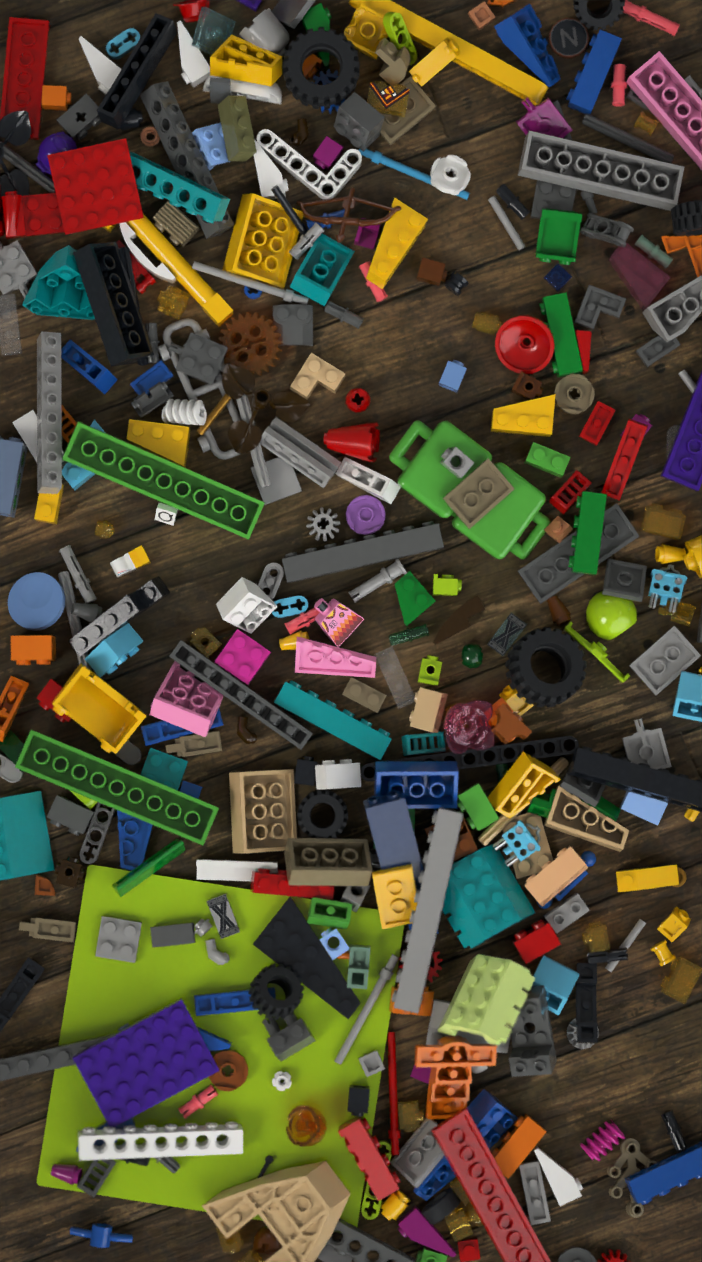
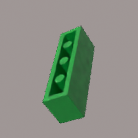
[539,292,583,378]
[568,491,607,575]

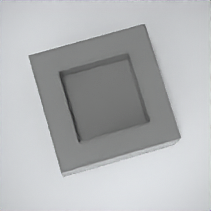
[358,1050,385,1077]

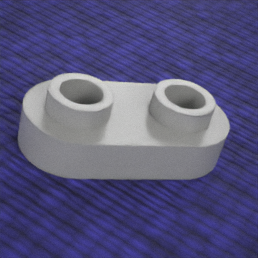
[258,563,284,600]

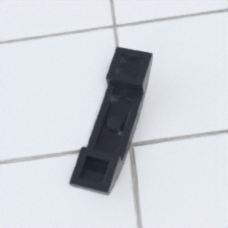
[0,957,45,1032]
[576,963,598,1044]

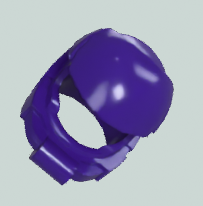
[36,131,77,175]

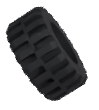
[283,27,359,109]
[505,627,587,708]

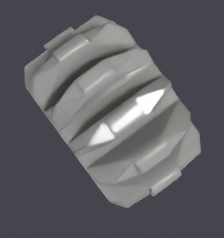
[306,507,340,542]

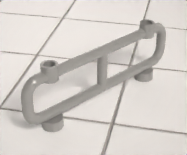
[157,318,241,460]

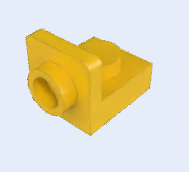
[499,685,534,716]
[657,906,691,942]

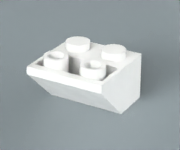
[216,577,277,634]

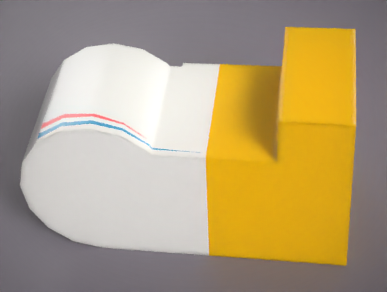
[110,545,151,578]

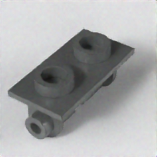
[131,381,174,418]

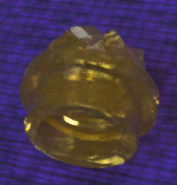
[95,519,115,539]

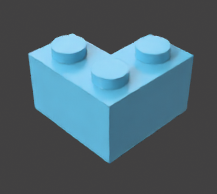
[85,623,143,677]

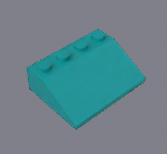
[0,791,55,880]

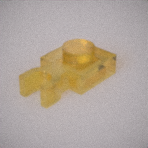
[658,600,696,626]

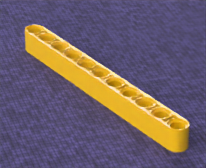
[349,0,548,105]

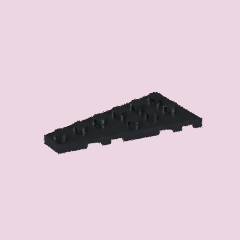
[253,896,361,1019]

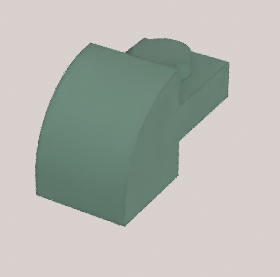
[347,944,371,989]

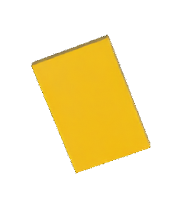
[372,864,417,929]

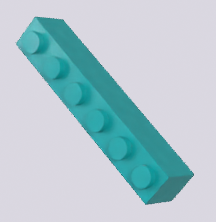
[274,680,392,760]

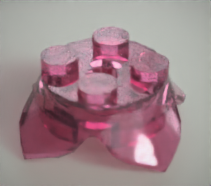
[443,700,494,754]

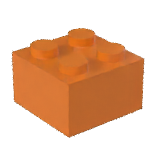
[11,635,56,665]

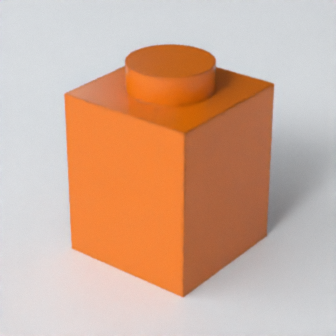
[42,85,72,111]

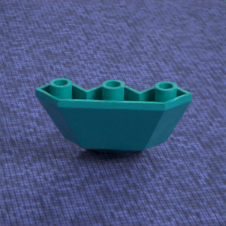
[22,245,95,320]

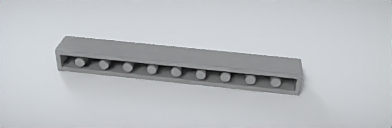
[392,807,464,1013]

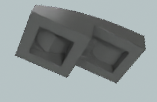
[210,78,231,104]
[150,922,196,947]

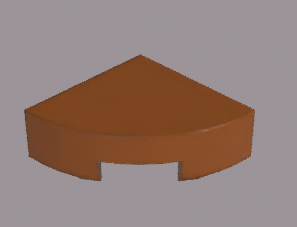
[35,874,56,896]

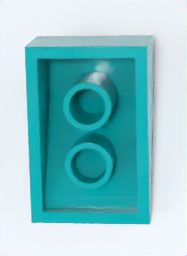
[290,234,355,306]

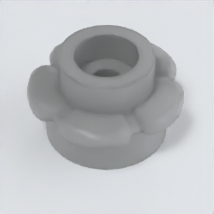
[194,918,212,937]

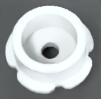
[272,1071,292,1091]

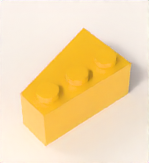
[491,394,555,437]
[487,751,561,818]

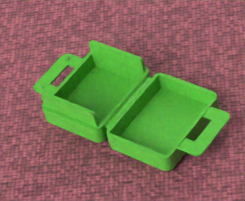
[389,420,551,559]

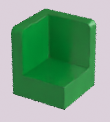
[527,789,556,818]

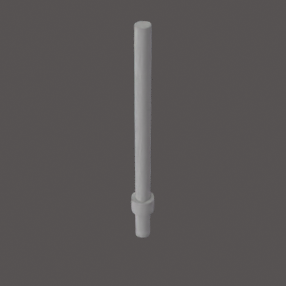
[192,261,309,305]
[334,954,399,1065]

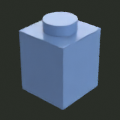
[439,360,467,393]

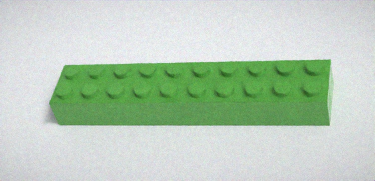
[62,421,265,539]
[15,730,219,846]

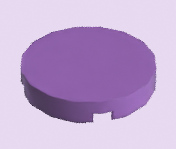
[346,495,386,535]

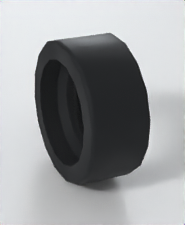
[422,1188,461,1225]

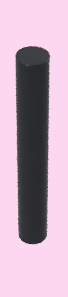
[271,185,308,235]

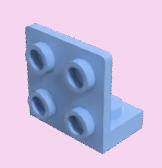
[192,123,231,171]

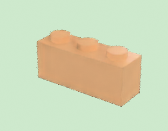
[524,846,588,907]

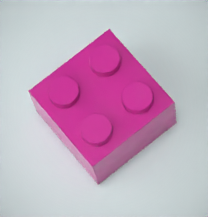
[215,629,271,685]

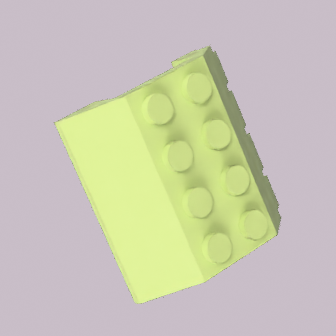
[437,954,535,1045]

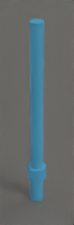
[358,148,470,200]

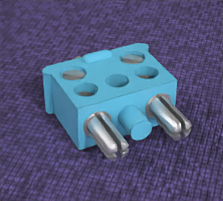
[648,565,687,613]
[493,820,541,867]

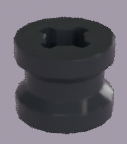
[444,271,469,296]

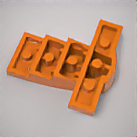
[415,1035,497,1119]

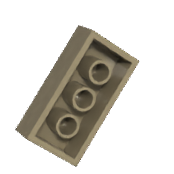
[284,838,372,886]

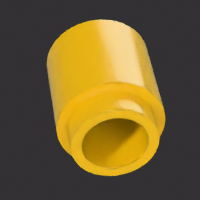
[381,1190,410,1221]

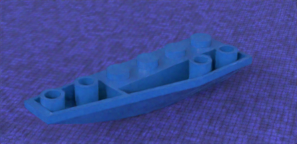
[414,1089,518,1201]

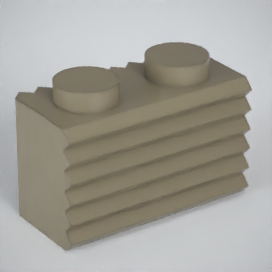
[153,200,199,247]

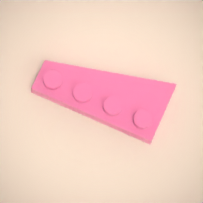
[295,637,376,678]

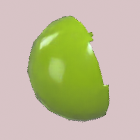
[586,591,637,640]

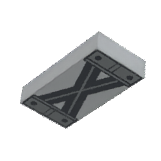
[207,894,240,939]

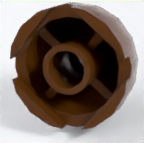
[252,1226,283,1255]

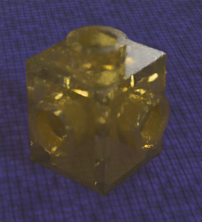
[157,284,191,320]

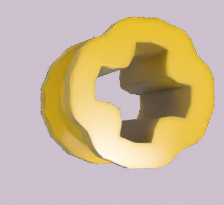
[650,940,676,966]

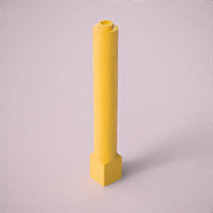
[126,214,234,327]

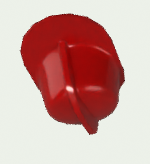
[173,0,209,23]

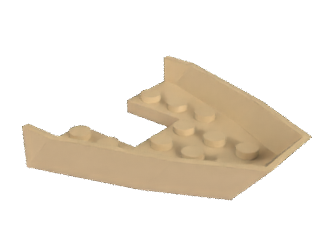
[202,1161,351,1262]

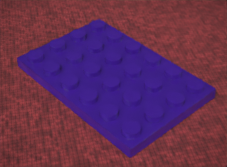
[73,998,220,1128]

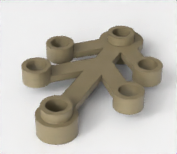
[607,1138,657,1218]

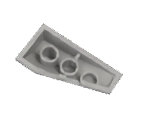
[643,275,702,342]
[426,999,511,1053]

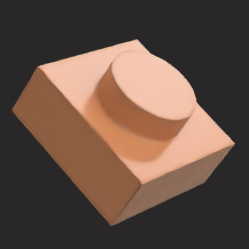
[468,1,496,30]
[544,516,573,543]

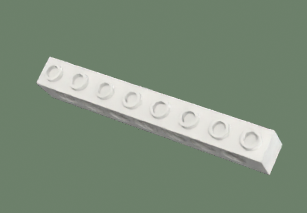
[78,1122,243,1160]

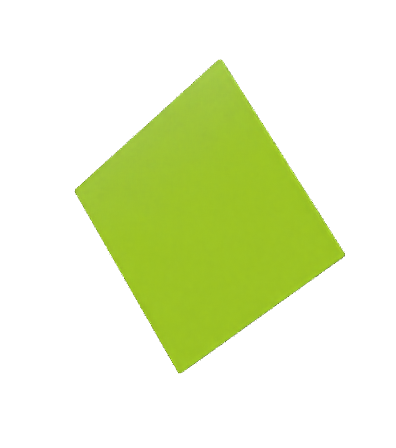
[37,864,404,1233]

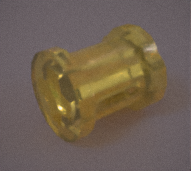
[633,111,659,137]

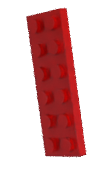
[0,17,50,140]

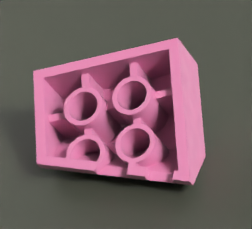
[150,661,224,737]

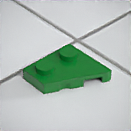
[394,571,436,627]

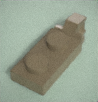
[165,731,222,757]
[19,917,76,942]

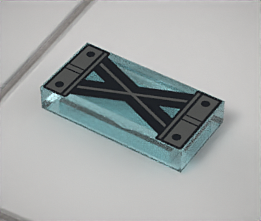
[487,613,527,657]

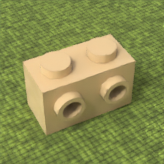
[409,687,448,733]

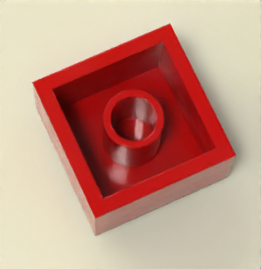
[512,919,561,964]

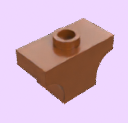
[491,704,532,744]

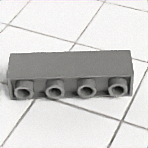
[260,417,341,488]

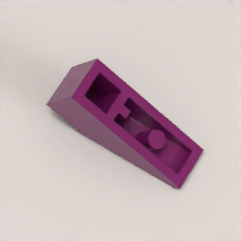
[398,1205,457,1257]

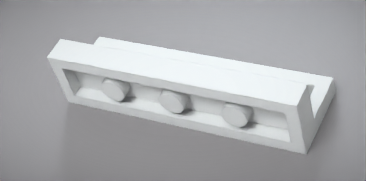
[196,859,278,881]

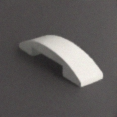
[119,222,176,284]

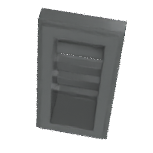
[77,1159,116,1198]

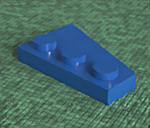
[117,810,153,870]

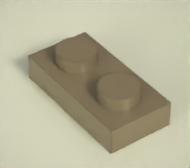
[342,677,387,713]

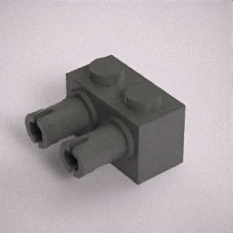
[262,1011,316,1062]

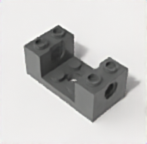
[509,986,557,1077]

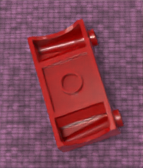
[1,191,65,239]

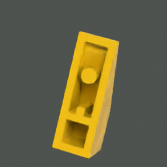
[616,864,679,892]

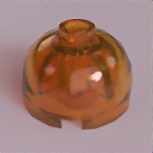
[286,1105,327,1147]

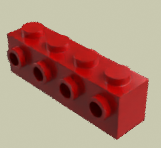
[250,868,334,900]

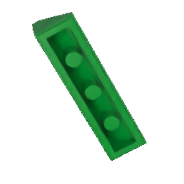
[112,839,185,897]

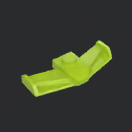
[563,621,630,683]

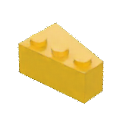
[210,34,282,86]
[127,419,190,467]

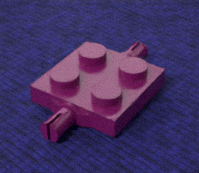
[517,97,572,138]

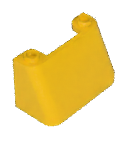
[52,663,146,754]

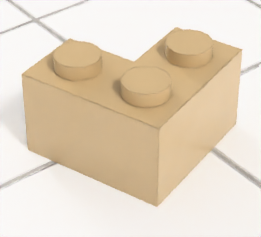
[290,353,345,400]

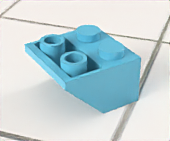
[673,671,702,722]
[532,955,580,1015]

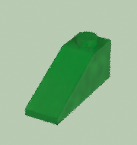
[301,3,332,71]

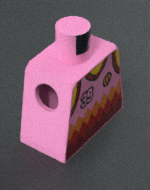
[314,598,364,647]

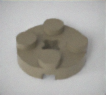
[554,374,595,414]

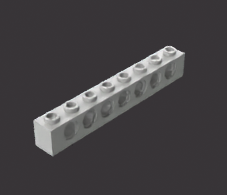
[37,332,62,494]

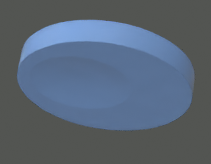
[8,572,65,631]

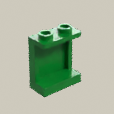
[535,207,582,265]

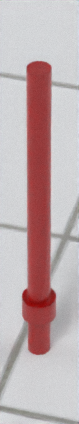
[387,1032,401,1155]

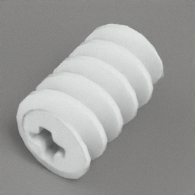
[162,399,207,425]

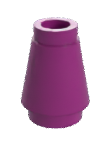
[51,1164,83,1185]

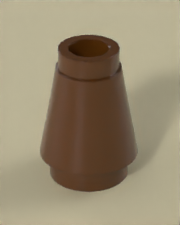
[547,595,572,627]

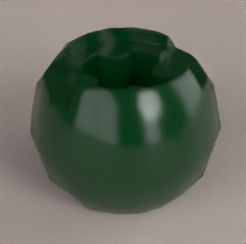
[461,643,483,668]

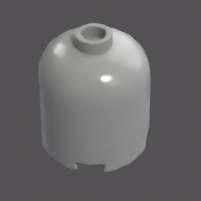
[239,8,290,56]

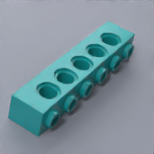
[129,151,230,224]

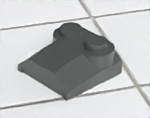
[273,304,313,347]

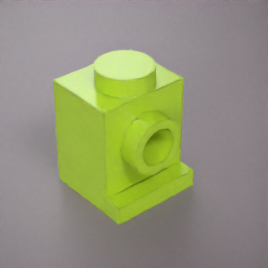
[433,574,462,596]
[418,655,442,686]

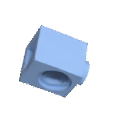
[319,928,350,960]

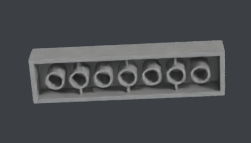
[517,131,684,211]

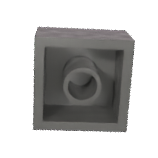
[334,92,385,152]

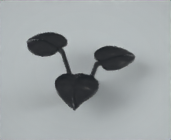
[0,111,31,197]

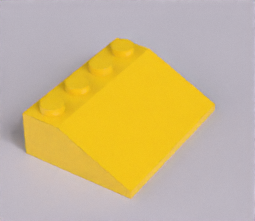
[222,193,304,289]

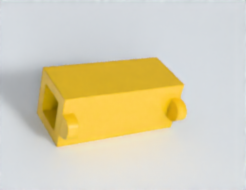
[409,37,460,87]

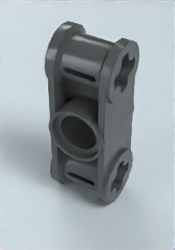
[579,213,634,248]

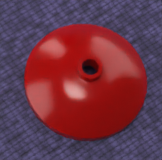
[495,315,555,374]

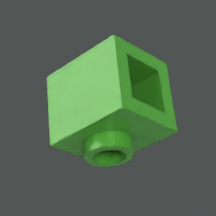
[416,1246,448,1262]

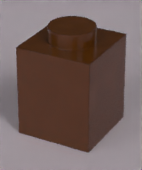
[417,257,448,286]

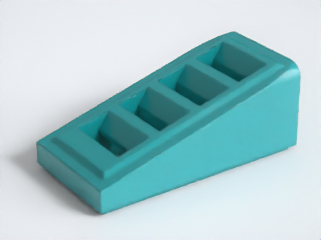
[401,731,446,756]

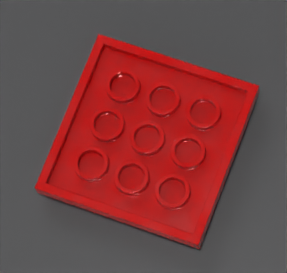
[47,138,144,235]

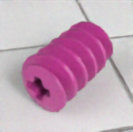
[580,1120,626,1161]

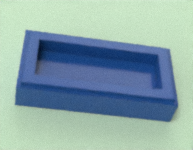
[130,360,174,396]

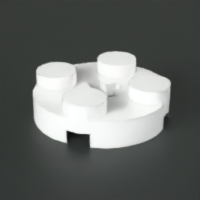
[430,155,471,195]

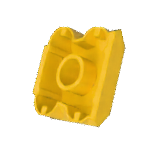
[344,3,393,59]

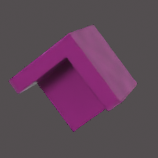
[354,218,381,250]

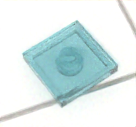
[192,7,236,55]

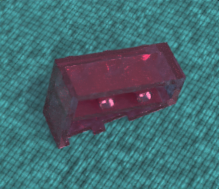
[609,242,671,312]

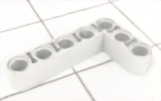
[257,129,362,200]

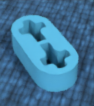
[106,28,141,59]
[272,596,308,618]

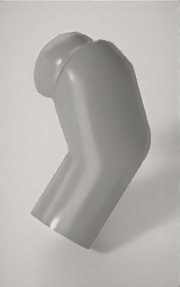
[205,939,230,965]

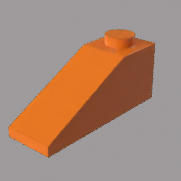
[0,676,29,742]

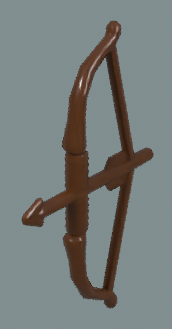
[296,188,401,243]

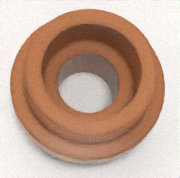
[140,126,160,147]

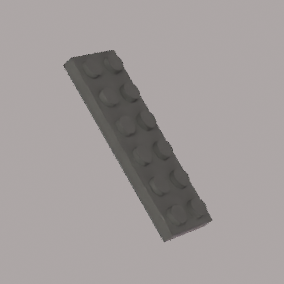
[517,503,639,604]

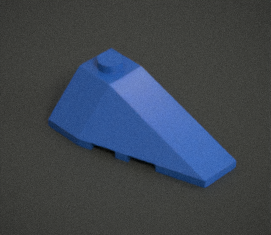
[494,3,561,87]

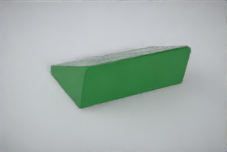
[580,797,621,822]

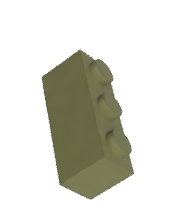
[218,95,257,162]

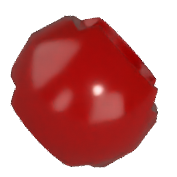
[345,388,371,413]

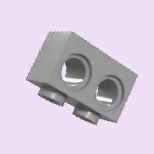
[543,893,590,934]

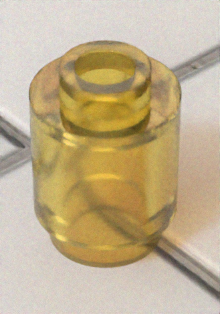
[472,311,503,336]

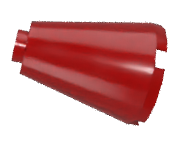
[324,422,380,463]

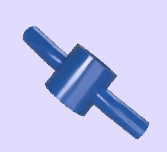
[70,1223,133,1248]

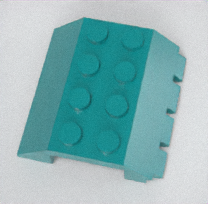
[442,844,536,949]

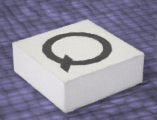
[155,502,178,526]

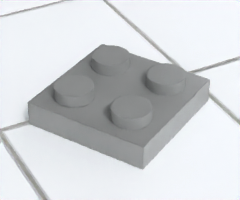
[95,916,142,963]

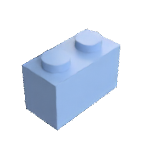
[619,791,668,825]

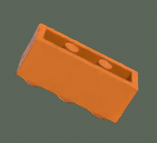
[491,1114,547,1179]

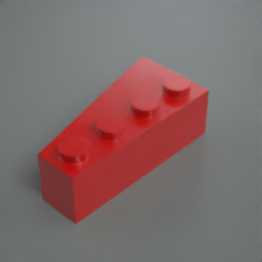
[338,1116,401,1201]

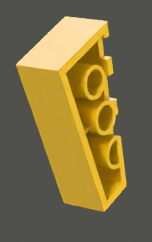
[366,197,428,290]

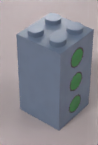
[0,436,28,518]

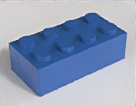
[374,761,458,809]

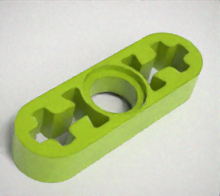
[383,12,417,65]

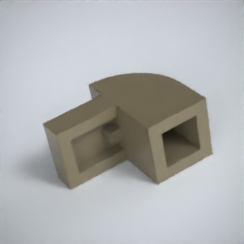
[375,37,411,88]

